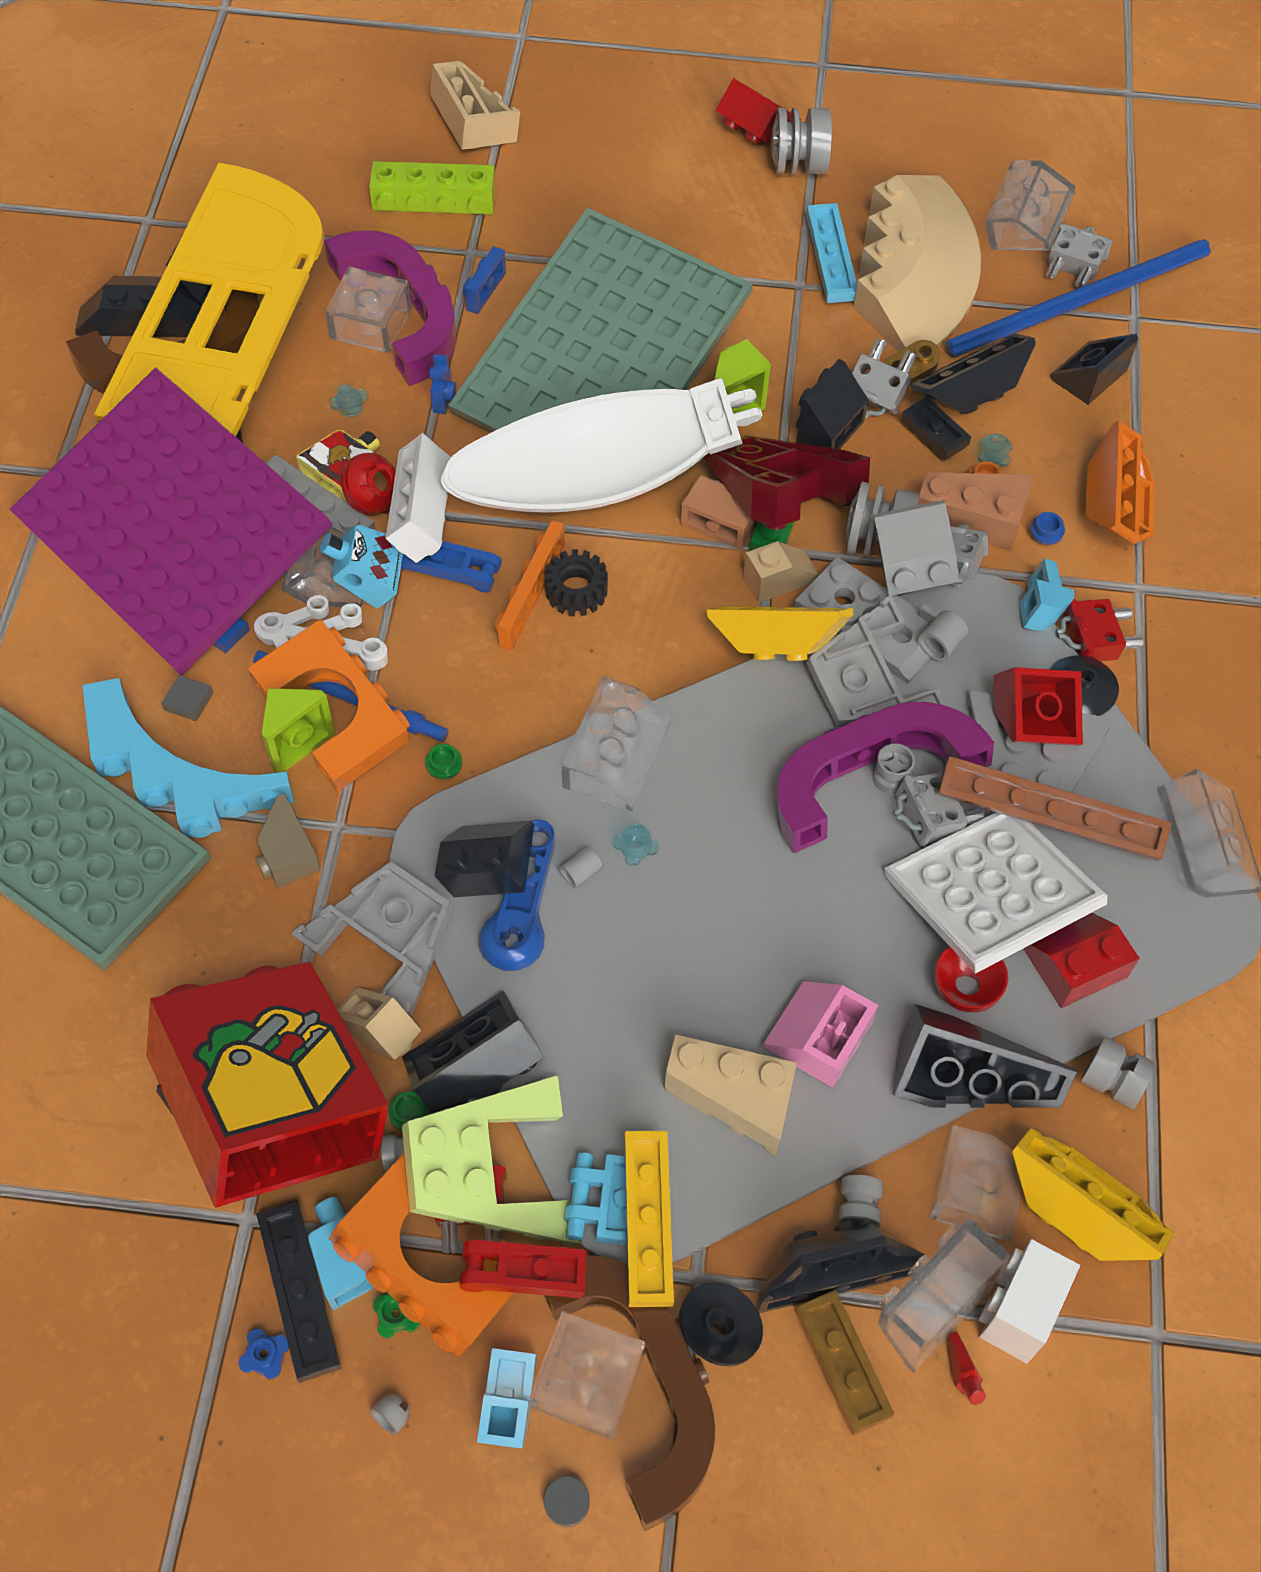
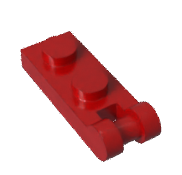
[460,1240,586,1298]

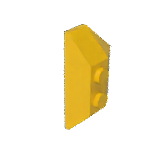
[707,606,854,661]
[1012,1128,1175,1261]

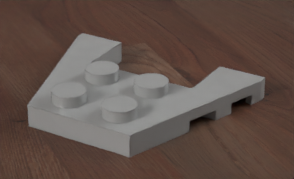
[807,595,947,726]
[967,690,1112,793]
[291,861,454,1017]

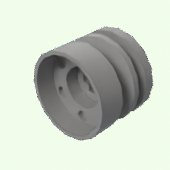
[771,108,832,174]
[845,481,920,557]

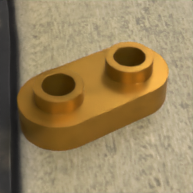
[883,340,940,387]

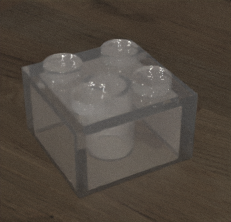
[325,267,412,353]
[529,1311,646,1440]

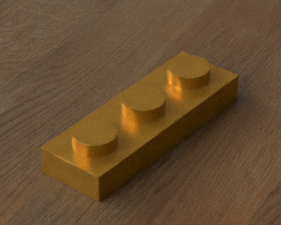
[795,1290,895,1436]

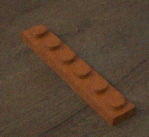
[937,756,1172,861]

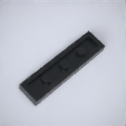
[256,1200,342,1383]

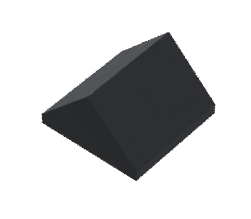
[1050,333,1139,405]

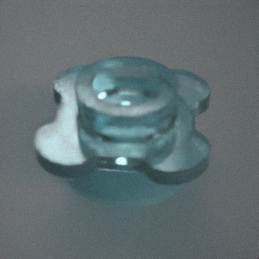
[330,384,368,417]
[978,434,1013,467]
[613,824,659,866]

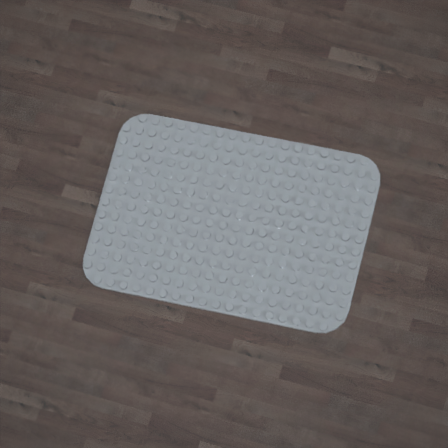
[390,573,1261,1265]

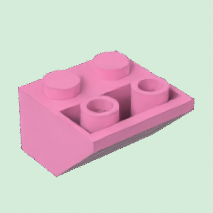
[763,981,879,1088]

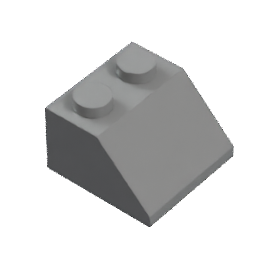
[874,500,960,596]

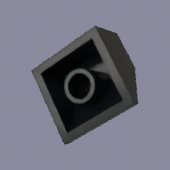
[435,820,534,897]

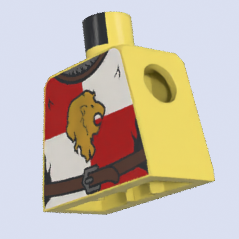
[296,430,380,504]

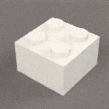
[978,1239,1080,1364]

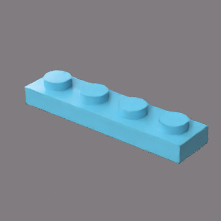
[806,203,857,303]

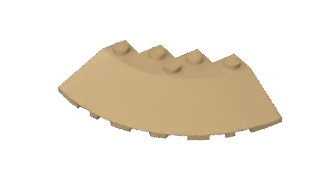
[853,175,981,357]

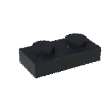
[901,397,971,461]

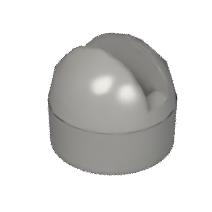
[370,1393,410,1435]

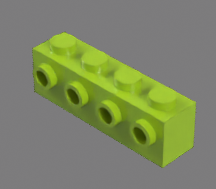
[369,161,496,214]

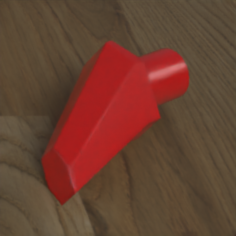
[948,1332,986,1405]

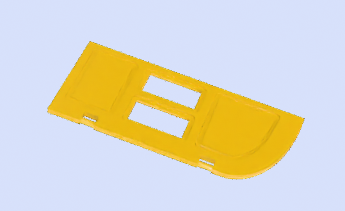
[94,162,324,437]

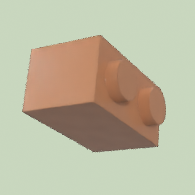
[681,475,758,550]

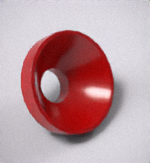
[341,453,396,516]
[934,947,1009,1013]

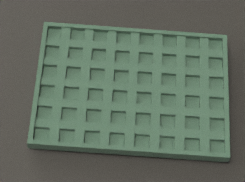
[448,208,753,432]

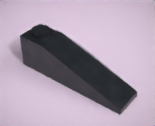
[893,1004,1077,1108]

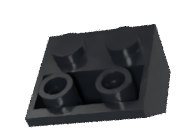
[795,359,869,449]

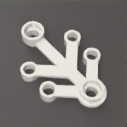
[254,595,388,671]

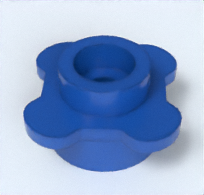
[238,1329,289,1379]

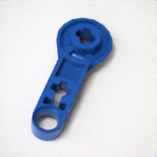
[479,820,555,971]

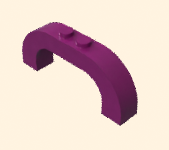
[324,231,456,387]
[777,702,995,853]

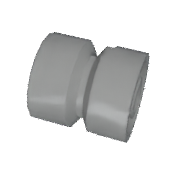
[1080,1036,1157,1110]

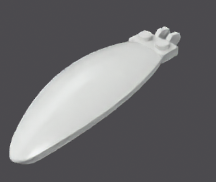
[441,378,763,512]

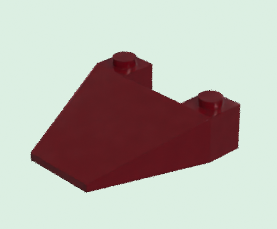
[703,435,870,530]

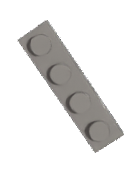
[266,455,376,538]

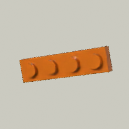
[495,520,565,650]

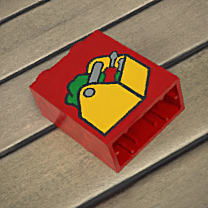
[146,961,389,1208]

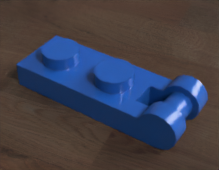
[401,541,502,593]

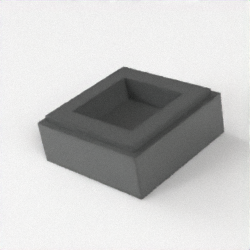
[161,675,213,721]

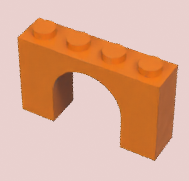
[247,619,410,792]
[328,1153,513,1357]

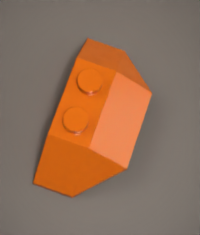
[1085,420,1155,544]

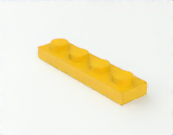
[624,1131,674,1307]

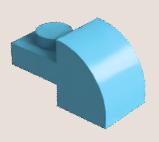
[1019,558,1074,631]
[477,1348,537,1449]

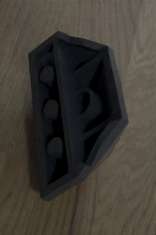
[75,276,203,337]
[911,333,1036,414]
[755,1221,928,1314]

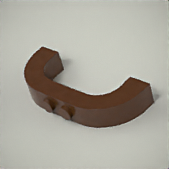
[66,289,260,394]
[544,1255,715,1531]

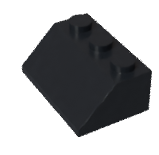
[402,990,544,1114]

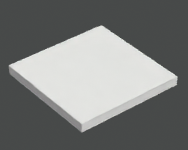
[885,812,1107,974]

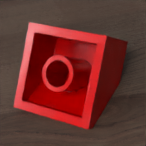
[715,78,801,145]
[993,667,1083,746]
[1023,913,1140,1008]

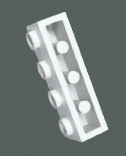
[385,433,451,563]

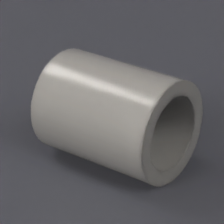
[559,846,603,888]

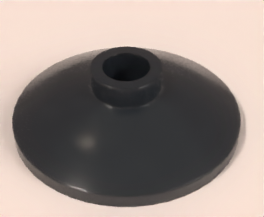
[1050,655,1119,716]
[679,1283,763,1366]

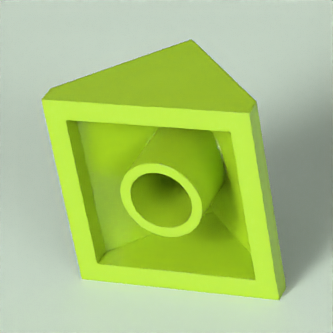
[262,688,336,773]

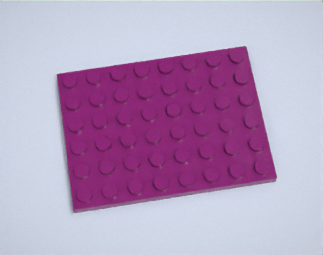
[10,367,333,675]

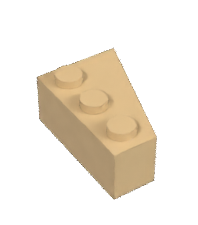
[430,61,520,150]
[665,1034,797,1156]

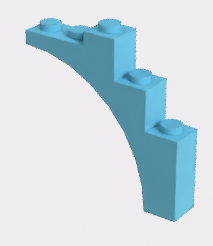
[82,678,295,838]

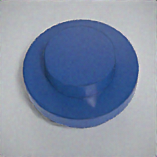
[1030,512,1065,545]

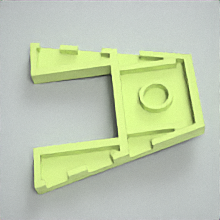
[402,1076,579,1246]

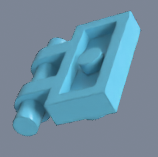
[564,1153,627,1246]

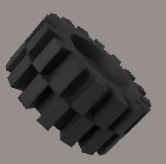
[545,549,608,617]

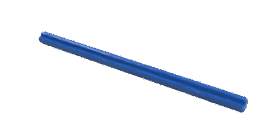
[946,239,1211,357]

